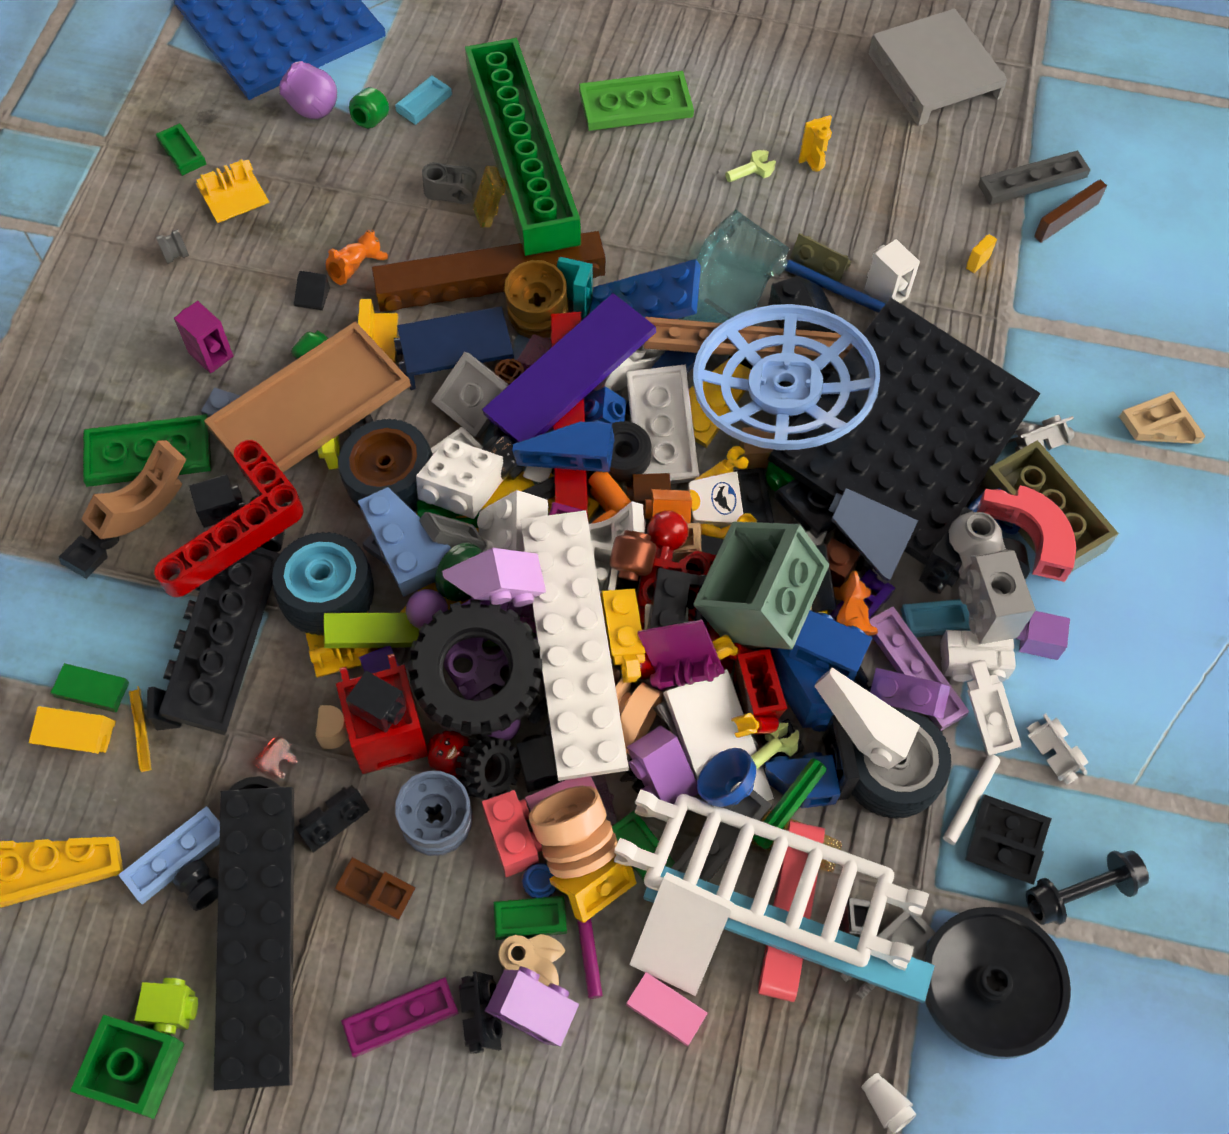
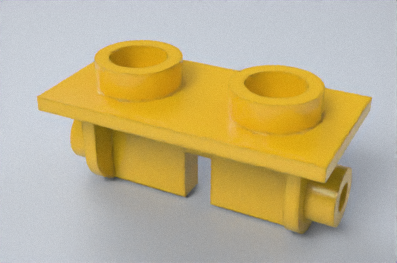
[798,115,832,172]

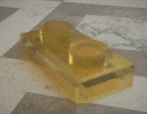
[473,166,506,228]

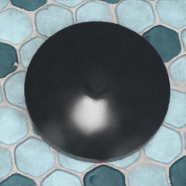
[922,907,1071,1059]

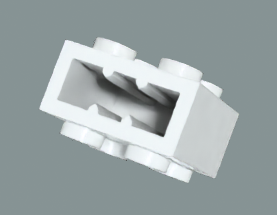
[416,438,503,519]

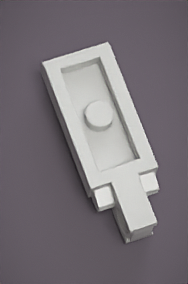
[967,660,1022,756]

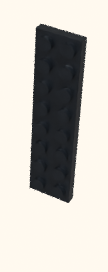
[213,787,294,1091]

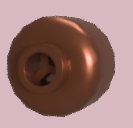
[609,530,657,581]

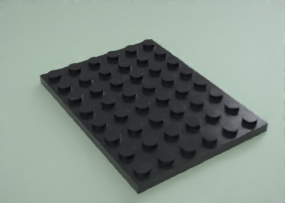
[767,297,1041,565]

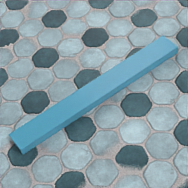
[643,866,935,1003]

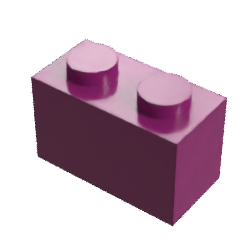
[174,300,234,374]

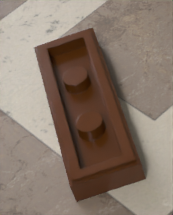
[1034,179,1107,243]

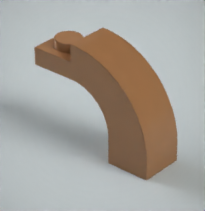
[81,440,186,539]

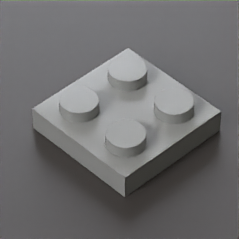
[431,352,509,438]

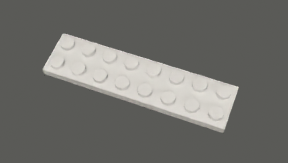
[520,510,629,781]

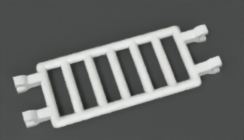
[614,789,929,971]

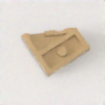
[1119,391,1205,444]

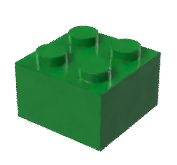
[70,1014,185,1119]

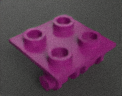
[638,620,725,690]

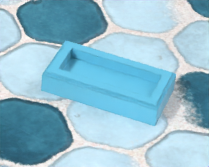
[395,75,452,125]
[901,599,971,637]

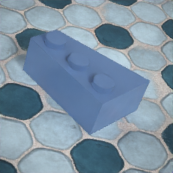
[358,487,451,597]

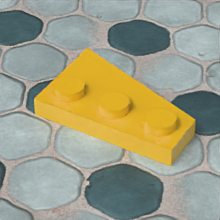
[689,358,751,448]

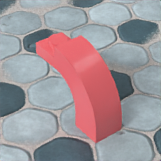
[977,485,1076,582]

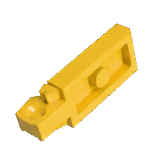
[600,589,645,683]

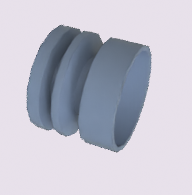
[395,771,472,856]

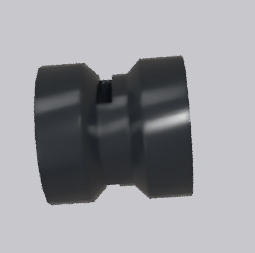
[173,860,219,911]

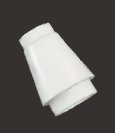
[861,1073,916,1134]

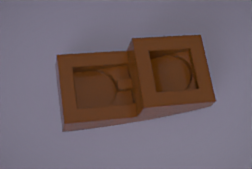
[334,857,416,920]

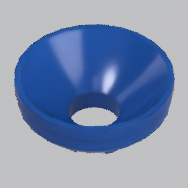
[697,748,757,807]

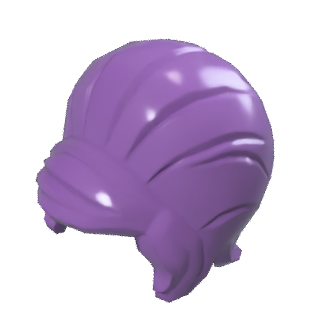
[279,61,337,119]

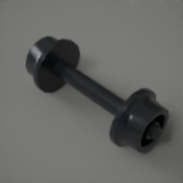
[1025,850,1149,925]

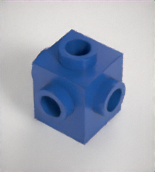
[584,386,626,424]

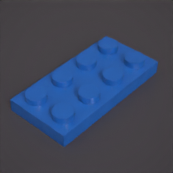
[590,259,701,319]

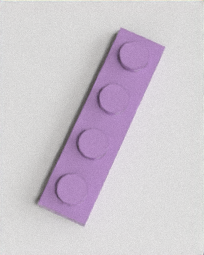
[869,607,969,731]

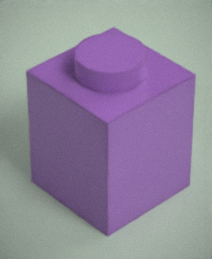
[1016,611,1070,660]

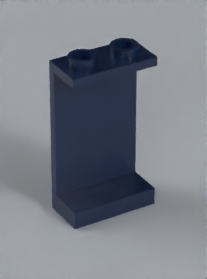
[394,306,514,390]

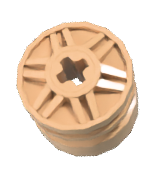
[612,667,663,755]
[529,786,618,879]

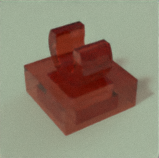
[251,737,298,778]

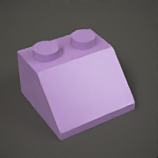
[442,548,546,607]

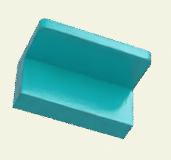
[557,257,593,320]

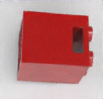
[336,653,428,774]

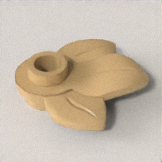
[498,934,565,986]

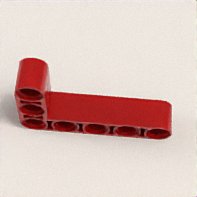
[154,440,304,597]

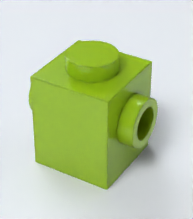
[134,978,198,1035]

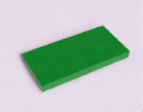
[83,414,211,487]

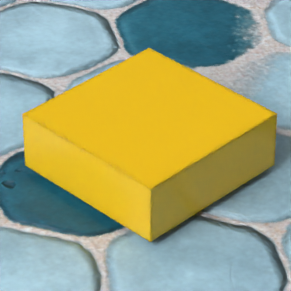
[966,234,997,273]

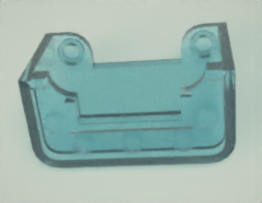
[678,209,790,326]

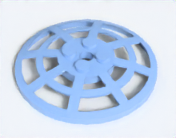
[693,304,880,450]

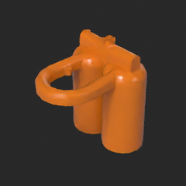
[588,471,631,523]

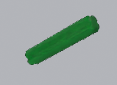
[752,758,826,849]

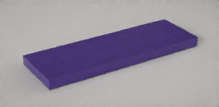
[482,293,656,443]

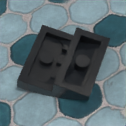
[965,794,1052,885]

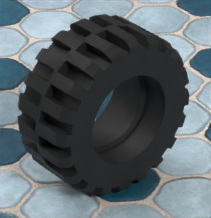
[408,600,542,737]

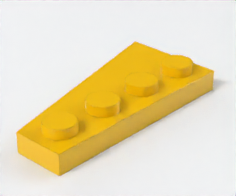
[0,837,123,908]

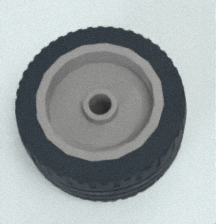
[851,709,952,819]

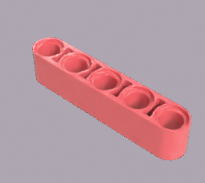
[758,821,825,1002]

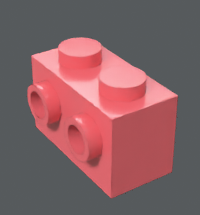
[482,790,542,877]

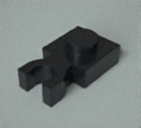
[59,531,119,579]

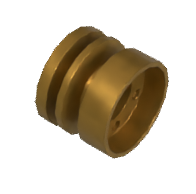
[504,260,569,339]

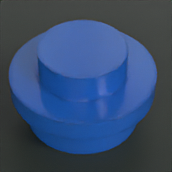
[522,863,556,898]

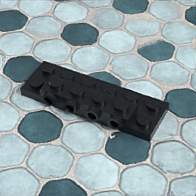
[158,538,280,735]

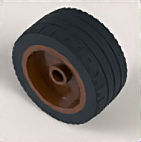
[338,419,433,511]

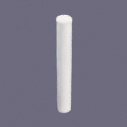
[943,754,1000,845]

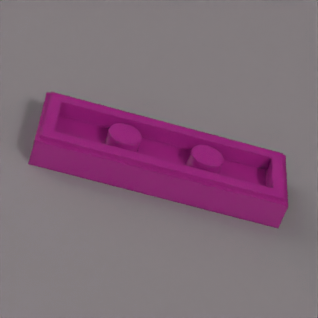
[341,977,459,1058]

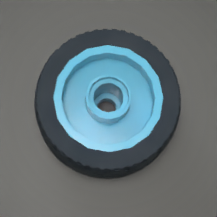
[272,532,374,636]

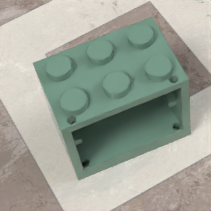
[693,522,830,650]

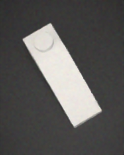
[815,668,920,770]

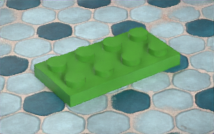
[579,71,694,131]

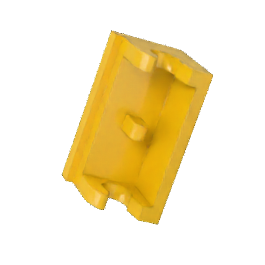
[29,706,116,754]

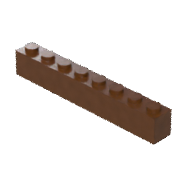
[372,231,606,312]

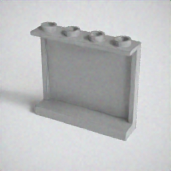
[868,8,1007,126]

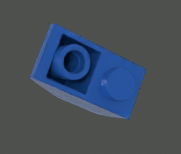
[763,752,841,808]

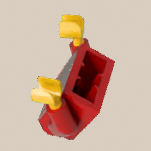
[712,635,787,738]

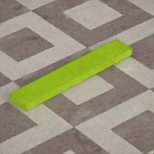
[323,613,498,648]

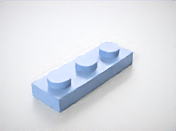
[119,806,220,904]

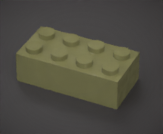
[980,440,1119,572]

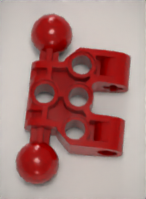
[637,511,724,680]

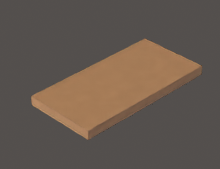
[204,321,411,484]

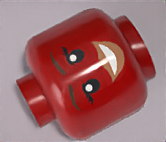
[427,730,470,779]

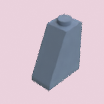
[829,488,918,581]

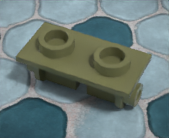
[790,233,852,282]

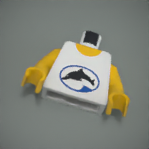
[687,446,757,539]

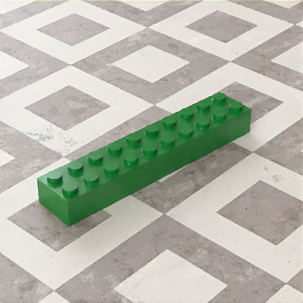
[465,38,581,256]

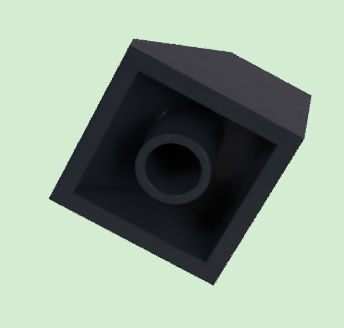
[768,276,836,333]

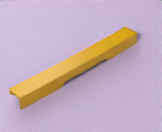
[129,686,152,772]

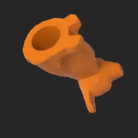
[326,230,388,285]
[833,571,878,636]

